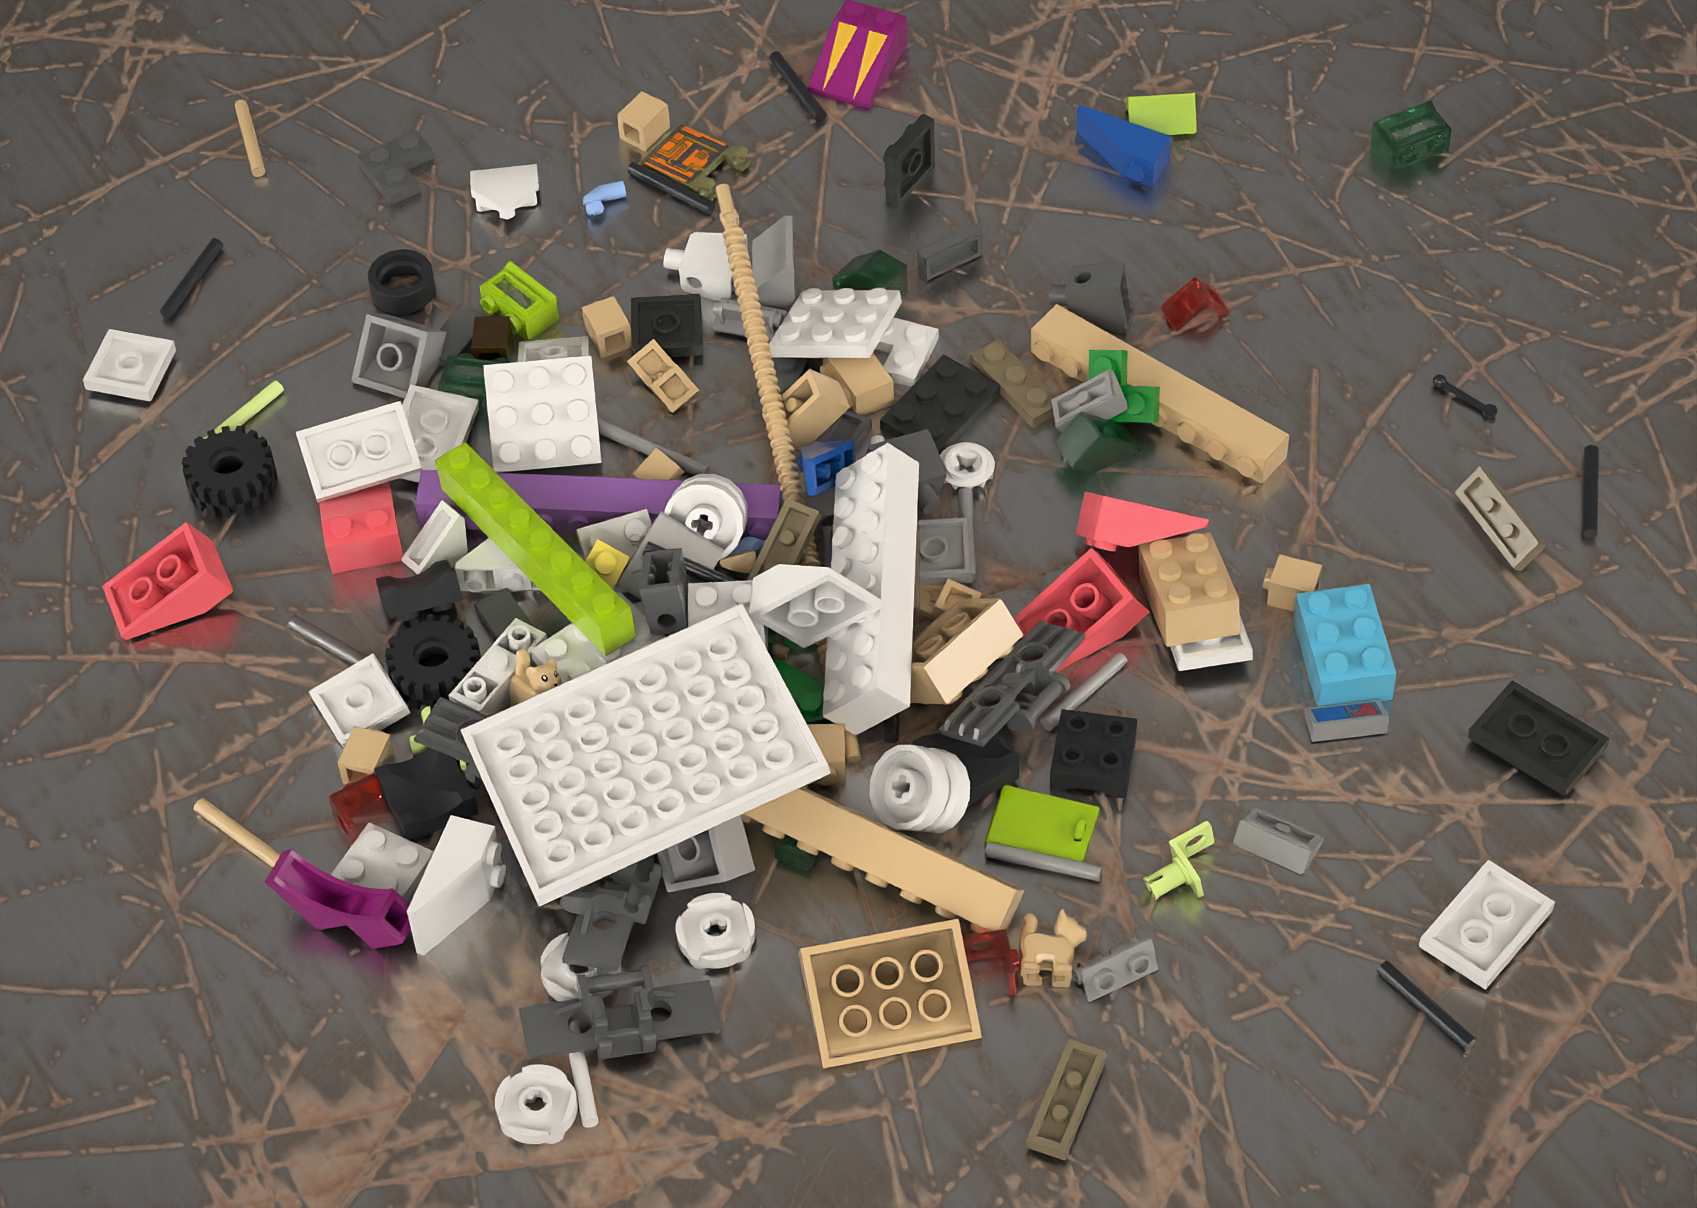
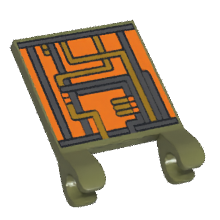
[639,123,751,201]

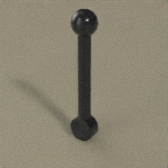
[1433,374,1498,420]

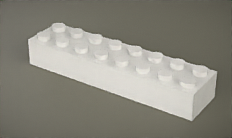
[823,443,919,735]

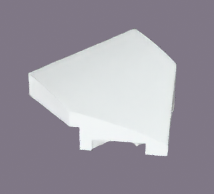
[470,164,539,220]

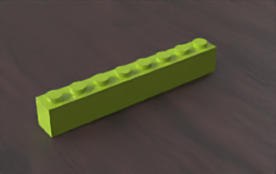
[435,442,636,656]

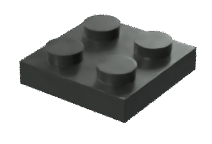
[883,114,935,207]
[631,294,703,357]

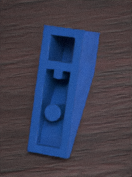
[1076,105,1171,186]
[798,440,856,496]

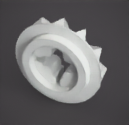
[940,442,995,491]

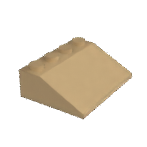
[798,918,982,1069]

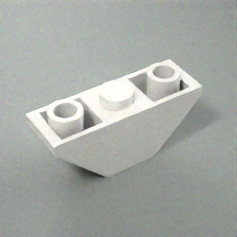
[455,538,540,592]
[449,618,547,715]

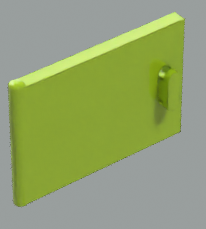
[984,785,1100,862]

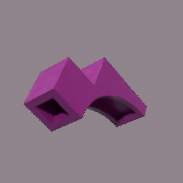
[265,849,411,949]

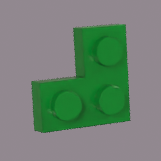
[1088,350,1160,423]

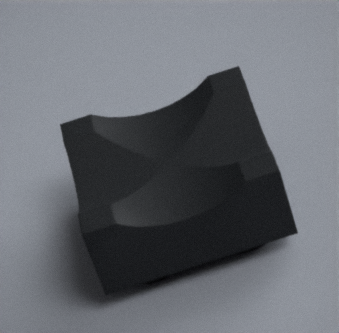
[375,559,463,621]
[1050,709,1137,799]
[912,732,1019,806]
[375,748,478,841]

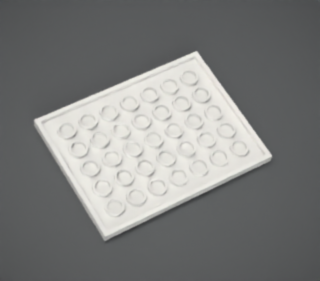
[461,603,831,906]

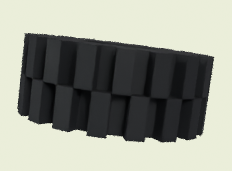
[182,426,278,518]
[385,614,481,711]

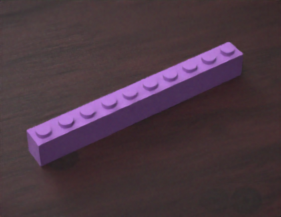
[415,470,783,540]

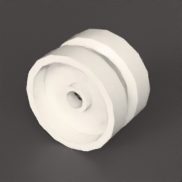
[664,474,748,559]
[869,745,970,834]

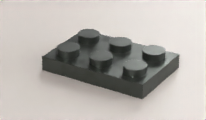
[880,354,1001,455]
[1468,680,1610,797]

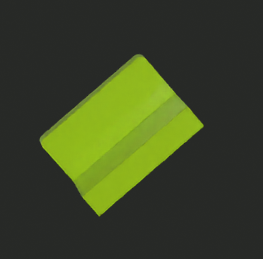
[1125,93,1197,135]

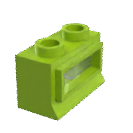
[479,261,559,341]

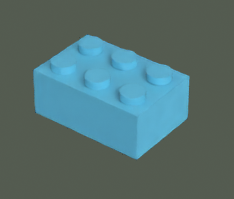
[1293,584,1396,706]

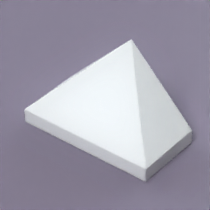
[401,500,468,575]

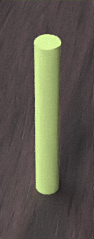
[203,380,284,439]

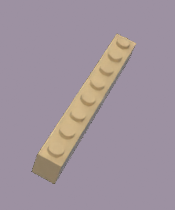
[1031,304,1289,484]
[741,786,1025,938]

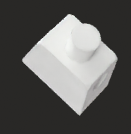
[664,232,748,301]

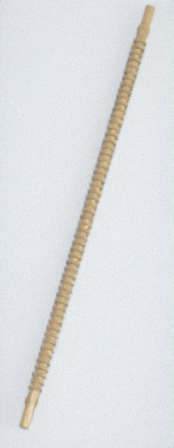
[716,184,861,763]

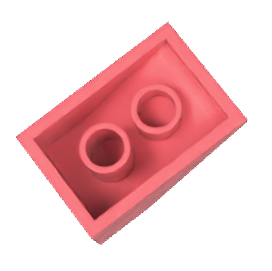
[319,481,403,574]
[1075,491,1208,552]
[102,522,233,640]
[1013,548,1150,673]

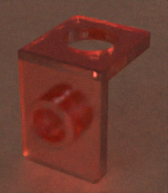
[1161,277,1230,331]
[328,773,382,845]
[962,929,1020,995]

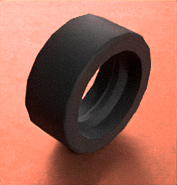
[368,249,436,315]

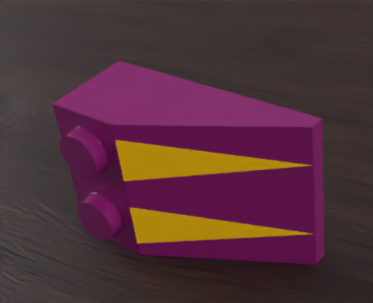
[808,0,907,109]

